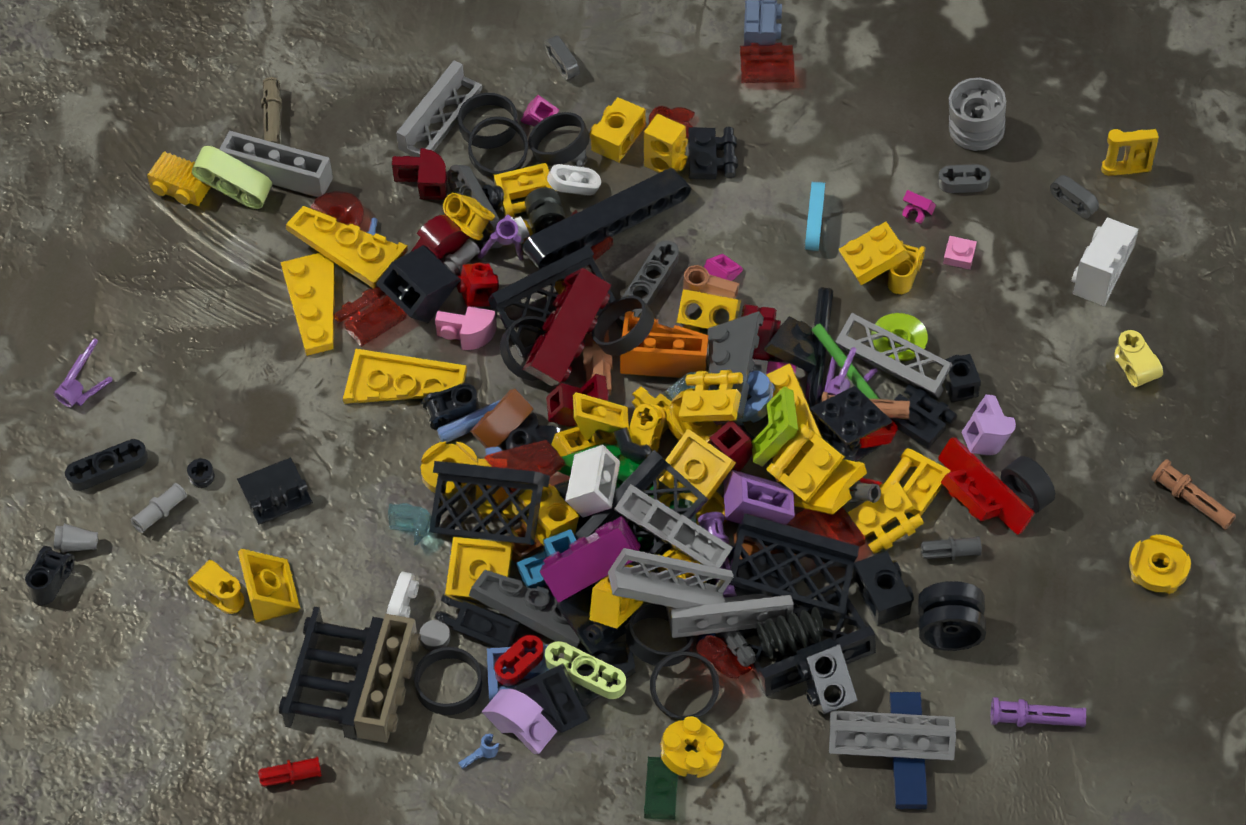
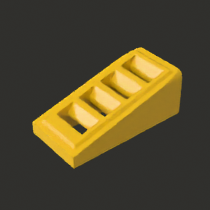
[551,426,617,458]

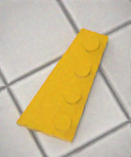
[286,206,408,289]
[280,253,335,356]
[343,349,467,404]
[766,363,823,482]

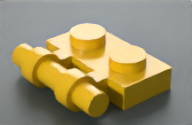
[679,370,743,422]
[848,482,924,554]

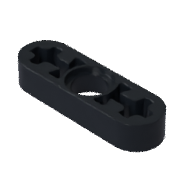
[65,439,148,491]

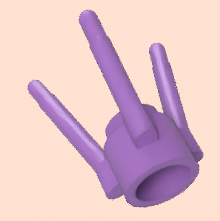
[478,215,523,260]
[53,338,113,408]
[822,347,877,395]

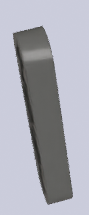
[447,165,503,249]
[615,240,679,328]

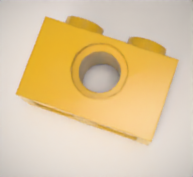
[589,97,646,163]

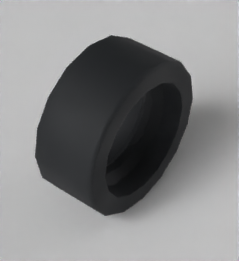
[1000,456,1056,514]

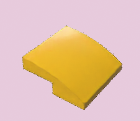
[793,459,867,514]

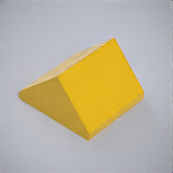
[238,549,300,623]

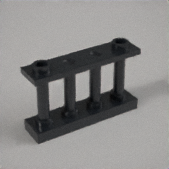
[279,606,384,740]

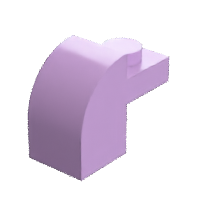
[962,394,1016,455]
[482,689,557,754]

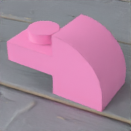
[435,306,497,350]

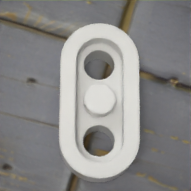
[547,164,601,195]
[387,571,419,618]

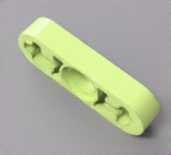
[545,641,626,699]

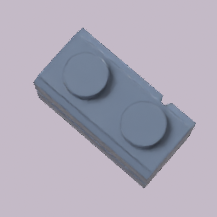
[744,0,782,50]

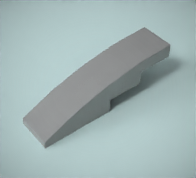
[614,484,733,568]

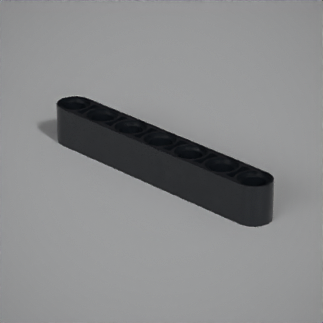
[522,168,692,269]

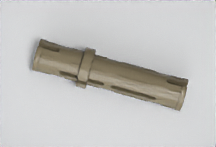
[261,77,282,144]

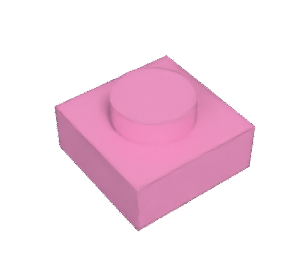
[943,236,977,270]

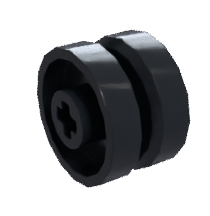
[918,581,986,651]

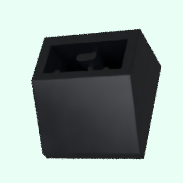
[376,245,461,323]

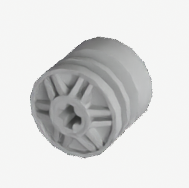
[949,77,1006,151]

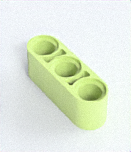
[192,146,272,209]

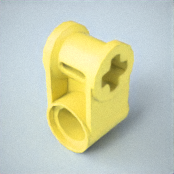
[1114,330,1163,387]

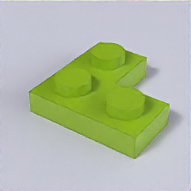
[752,386,798,467]

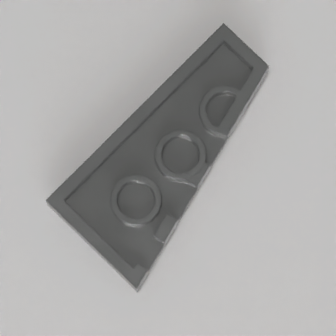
[708,311,764,426]
[469,570,581,648]

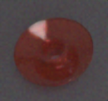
[310,191,364,227]

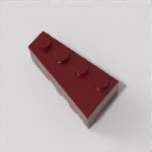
[523,268,611,387]

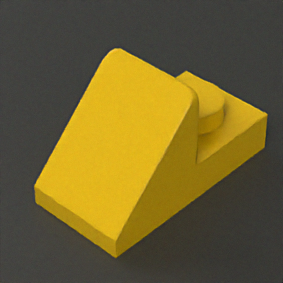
[573,392,629,441]

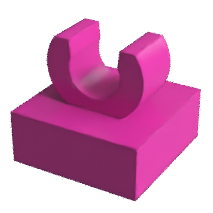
[902,190,936,224]

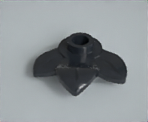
[506,413,561,462]

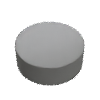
[419,620,450,651]

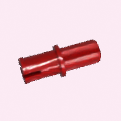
[258,757,322,787]

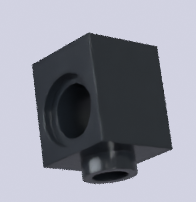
[942,354,981,403]

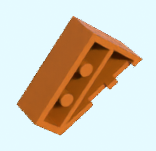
[620,311,708,378]

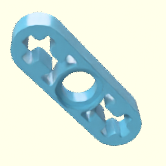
[805,182,825,251]

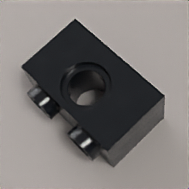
[853,551,914,626]

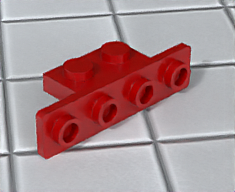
[938,437,1035,534]

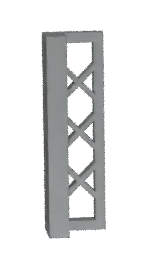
[396,60,482,157]
[835,313,952,399]
[608,548,734,608]
[666,594,793,638]
[829,710,956,760]

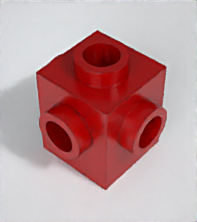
[457,263,499,307]

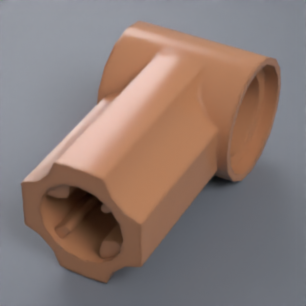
[683,265,740,299]

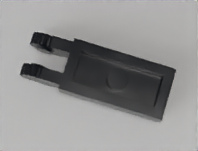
[434,594,521,648]

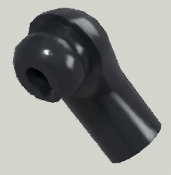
[614,427,652,463]

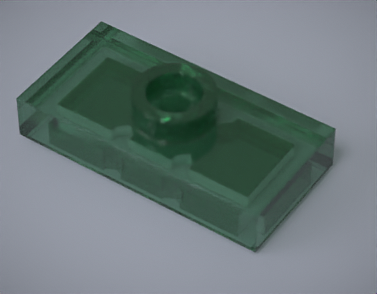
[644,757,678,820]

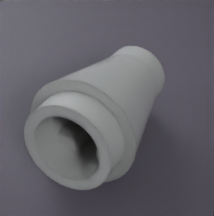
[54,523,98,553]

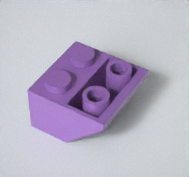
[723,469,795,525]

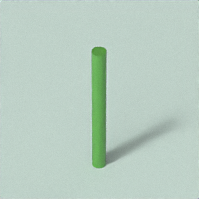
[812,324,879,399]

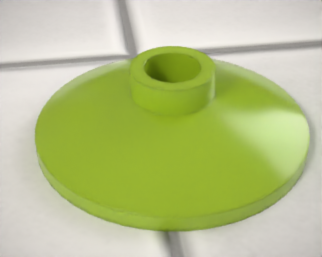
[871,313,928,361]

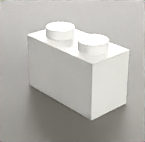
[565,445,620,517]

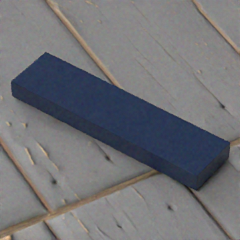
[889,692,927,809]

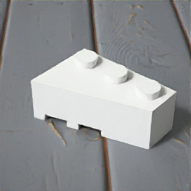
[1071,217,1139,306]

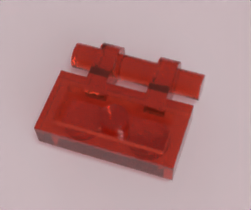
[740,42,795,83]
[334,286,407,347]

